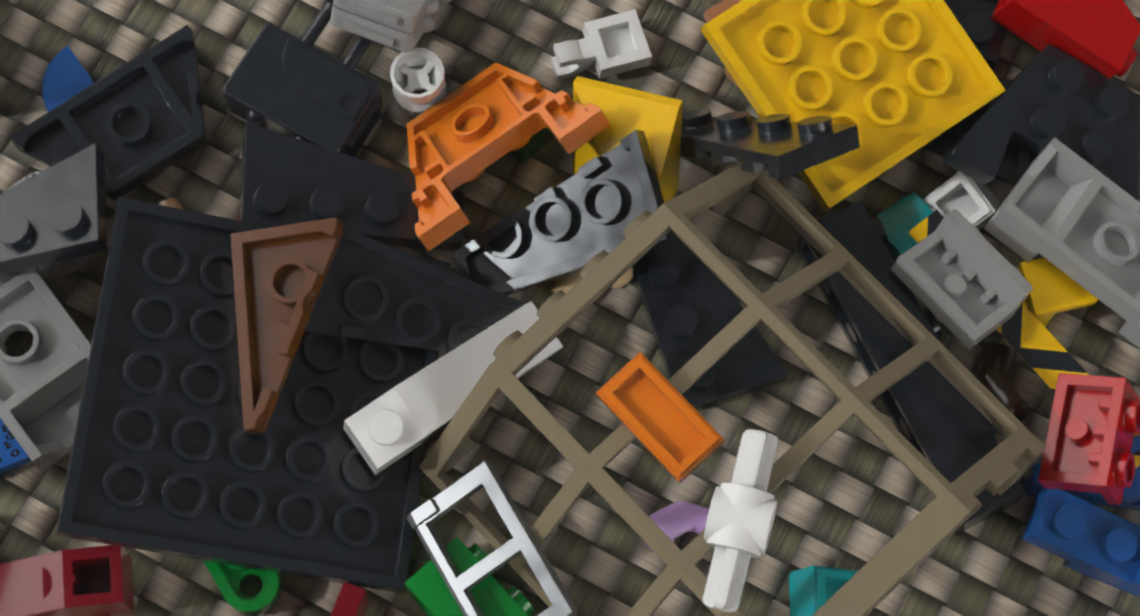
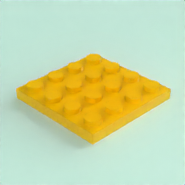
[701,0,1006,212]

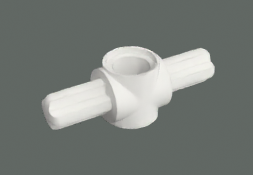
[702,429,779,612]

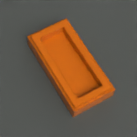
[596,352,725,484]

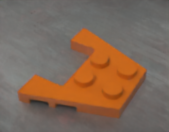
[406,62,611,252]

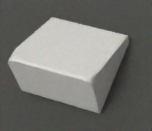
[923,171,1001,230]

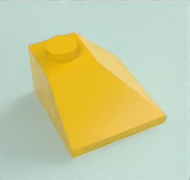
[572,76,683,203]

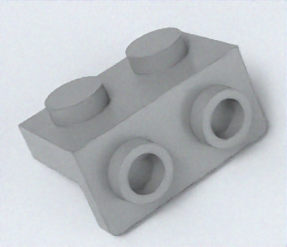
[891,209,1033,350]

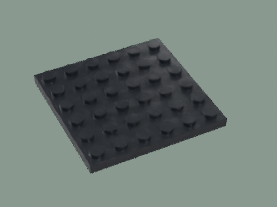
[55,197,452,593]

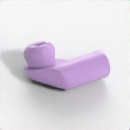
[643,501,709,552]

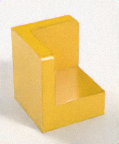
[1017,258,1099,326]

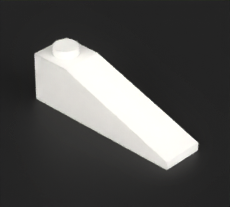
[343,301,563,476]

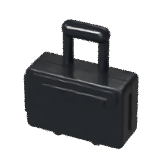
[223,0,383,157]

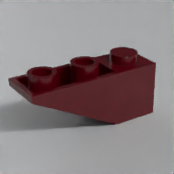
[0,545,135,616]

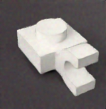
[551,9,652,81]

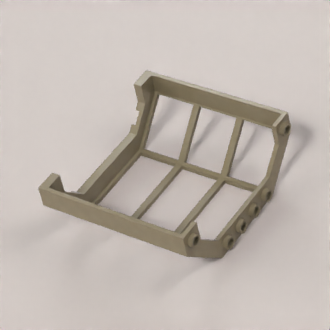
[419,163,1047,616]

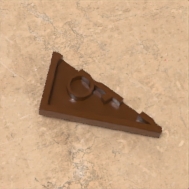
[231,217,344,434]

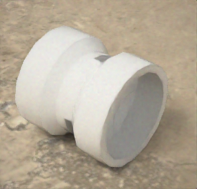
[390,47,447,118]

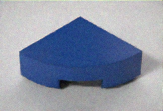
[42,45,94,112]

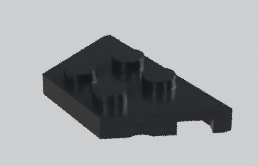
[10,25,207,201]

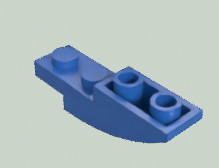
[1022,487,1140,597]

